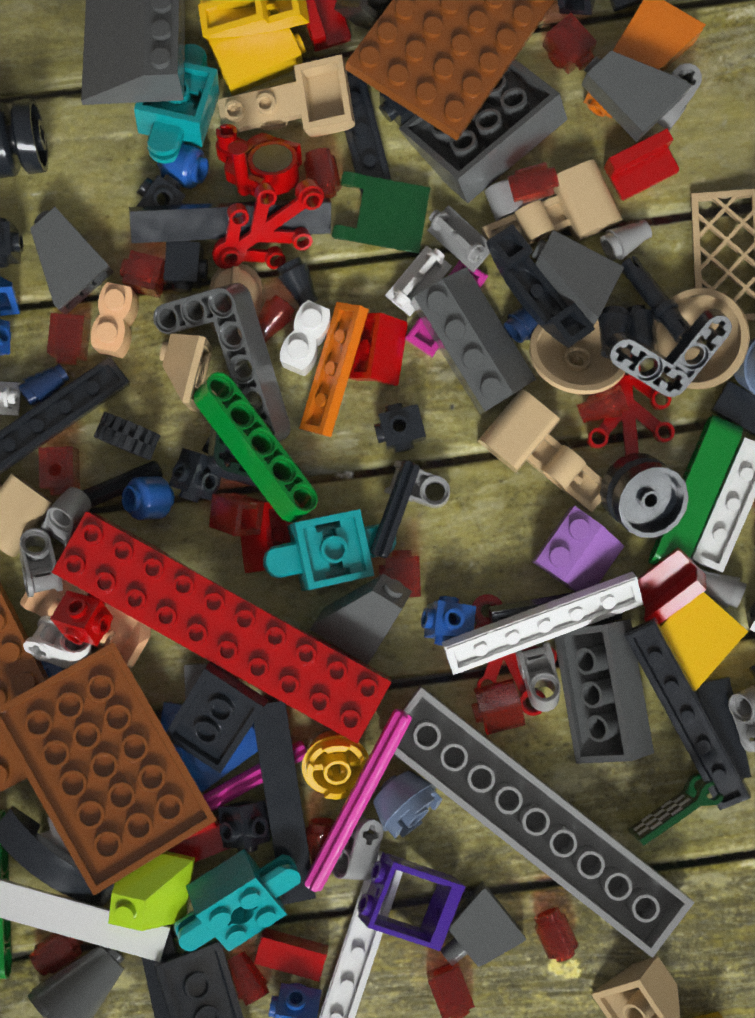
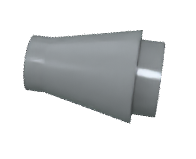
[600,220,652,260]
[701,569,747,609]

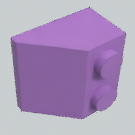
[532,506,624,592]

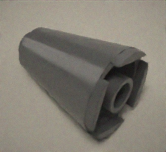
[28,945,125,1018]

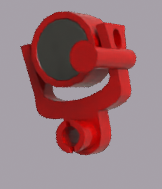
[215,124,302,198]

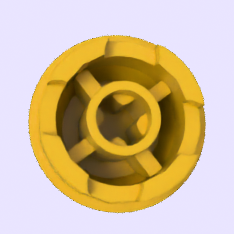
[302,730,369,800]

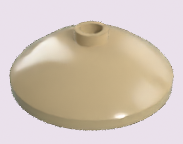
[653,288,750,389]
[529,320,630,394]

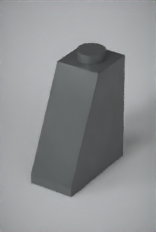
[581,51,691,142]
[30,207,114,316]
[532,230,624,326]
[310,574,412,665]

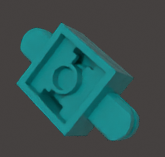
[134,44,220,164]
[263,509,396,591]
[174,849,301,952]

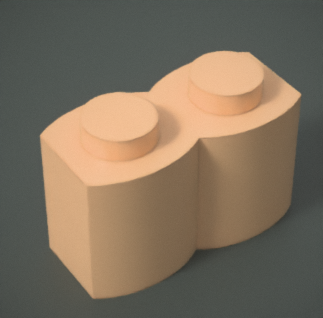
[91,282,139,359]

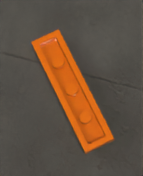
[299,302,369,437]

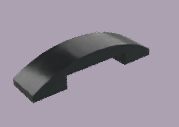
[486,224,595,348]
[0,805,115,907]

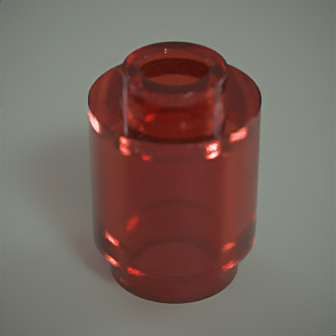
[303,148,342,199]
[507,162,559,204]
[534,907,579,962]
[29,933,83,976]

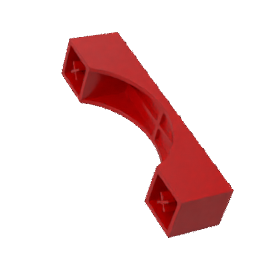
[52,511,392,744]

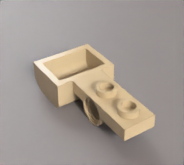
[218,54,355,137]
[481,159,623,245]
[478,389,603,514]
[0,473,54,557]

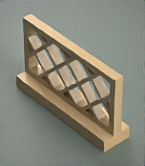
[691,189,755,322]

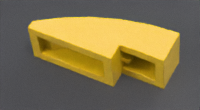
[198,0,310,39]

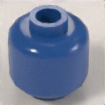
[157,143,209,189]
[122,476,175,520]

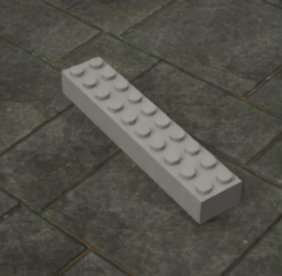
[394,685,695,958]

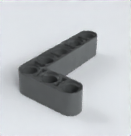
[153,283,291,442]

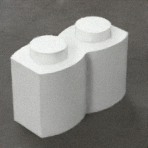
[280,300,331,376]

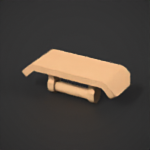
[20,579,151,668]

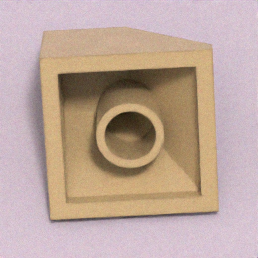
[160,333,213,412]
[591,956,680,1018]

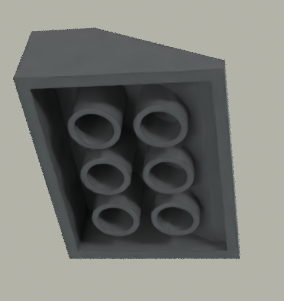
[81,0,185,105]
[399,59,568,203]

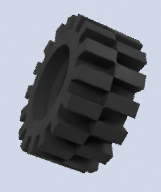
[94,412,161,460]

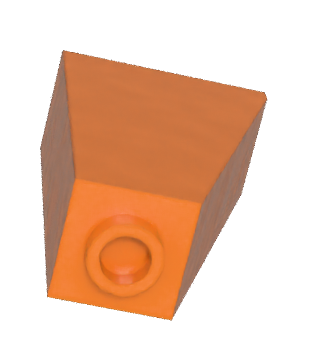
[583,0,706,119]

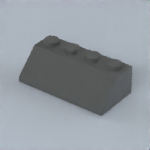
[411,267,536,414]
[554,619,654,764]

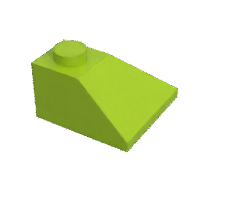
[108,851,195,931]

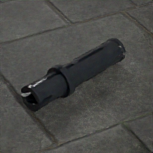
[621,256,691,343]

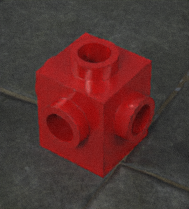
[50,590,114,646]

